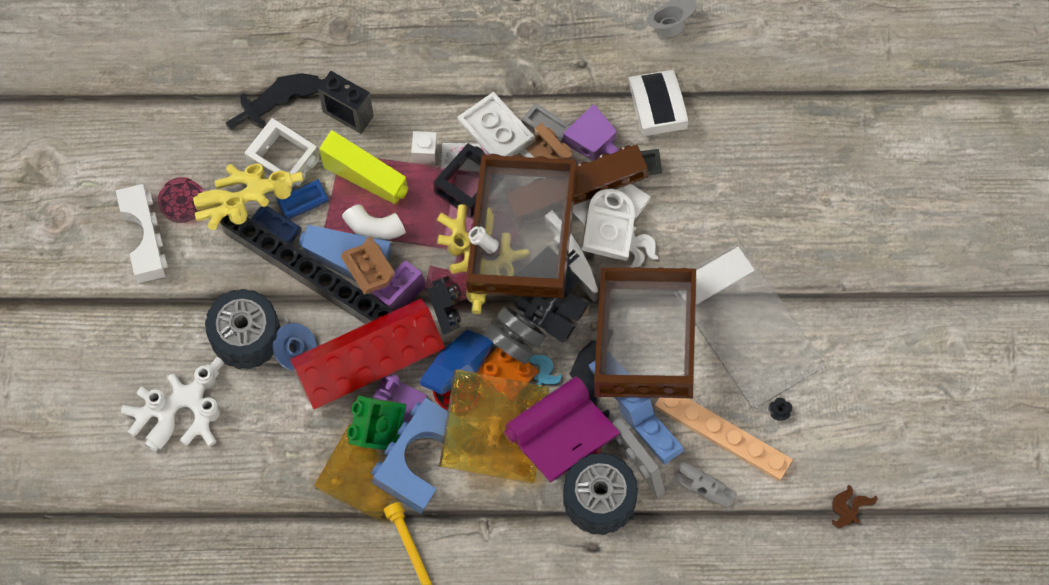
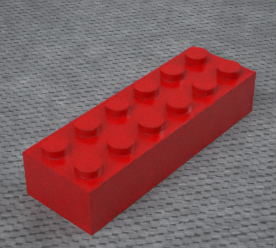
[290,299,445,410]

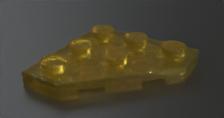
[314,423,391,521]

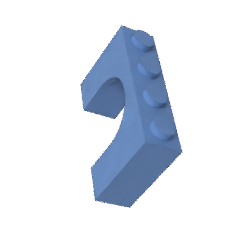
[371,398,475,514]

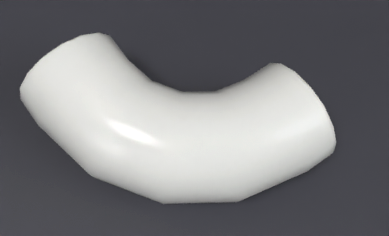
[342,204,406,241]

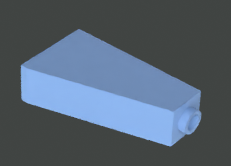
[299,225,392,282]

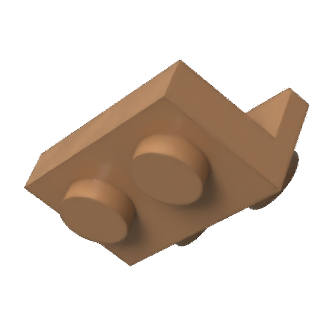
[525,123,572,160]
[340,237,395,295]

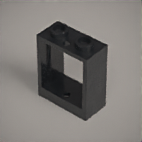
[318,71,374,134]
[433,143,505,218]

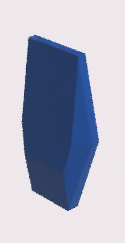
[420,330,494,394]

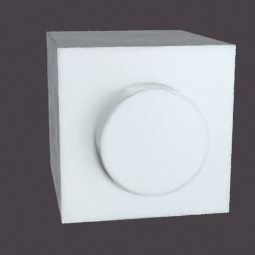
[411,131,437,165]

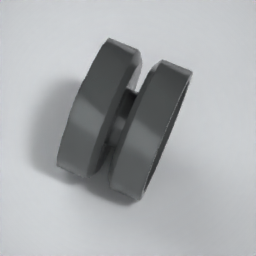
[484,305,546,364]

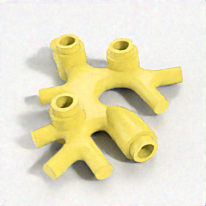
[193,164,304,230]
[437,204,530,314]

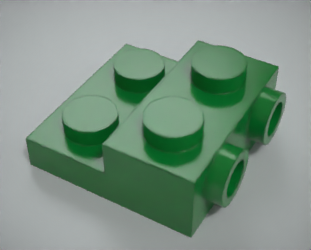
[347,395,407,450]

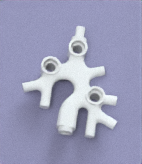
[121,357,224,452]

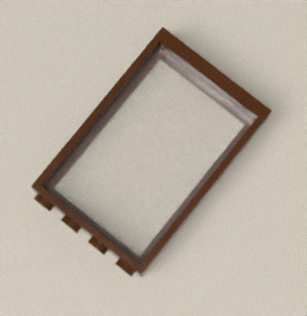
[466,154,577,298]
[594,267,697,399]

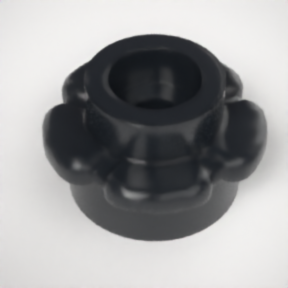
[768,398,793,421]

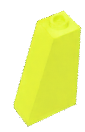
[319,130,408,205]

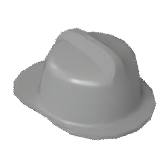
[647,0,697,40]

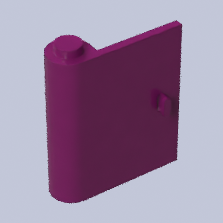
[504,377,620,483]

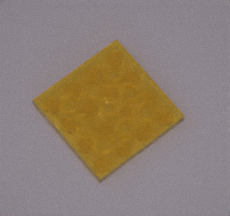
[439,369,549,484]

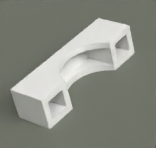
[116,184,168,283]

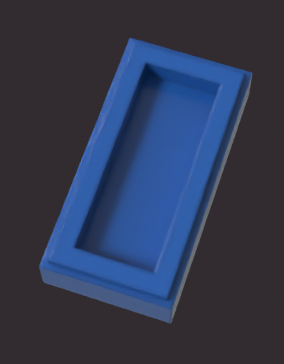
[276,179,329,220]

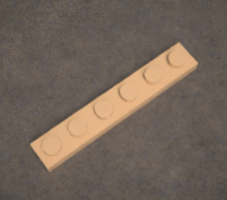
[654,398,793,482]

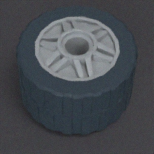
[205,289,280,369]
[563,453,638,535]

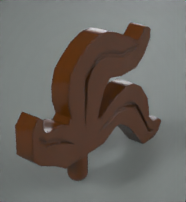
[831,485,878,529]

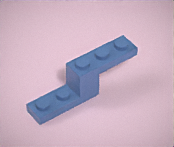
[589,352,684,465]

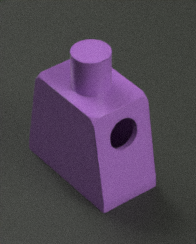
[563,104,619,161]

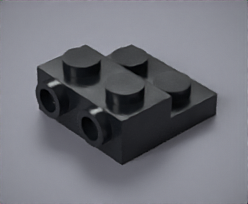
[427,276,462,334]

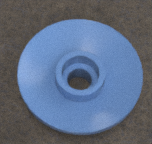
[272,323,317,371]

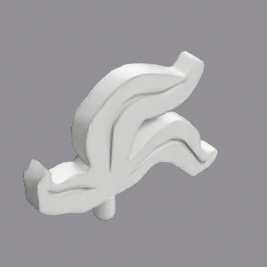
[630,226,658,268]

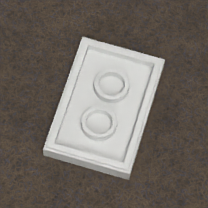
[457,92,536,156]

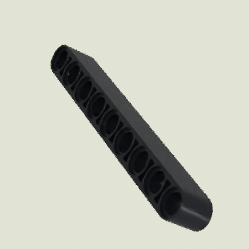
[220,215,393,324]

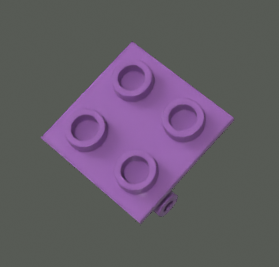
[373,374,428,424]

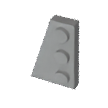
[612,418,665,498]

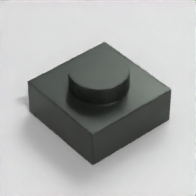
[640,149,662,175]

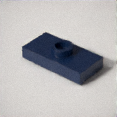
[251,206,301,245]

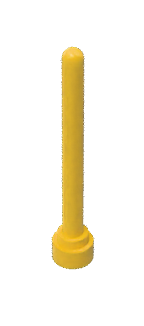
[383,502,432,585]

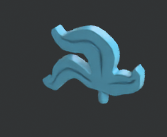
[529,355,562,389]

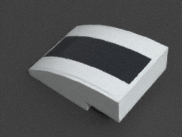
[628,70,688,136]

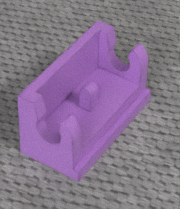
[372,260,427,311]

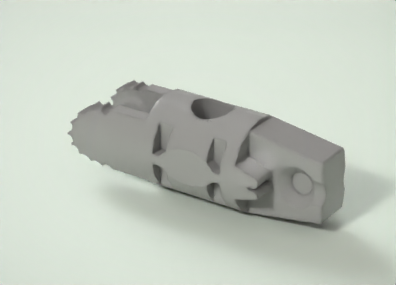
[674,462,737,508]

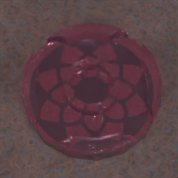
[158,177,203,223]

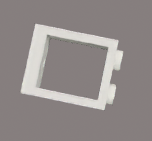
[244,118,319,190]

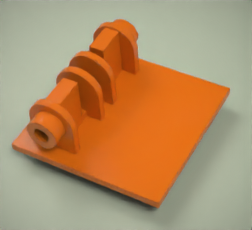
[476,347,539,403]

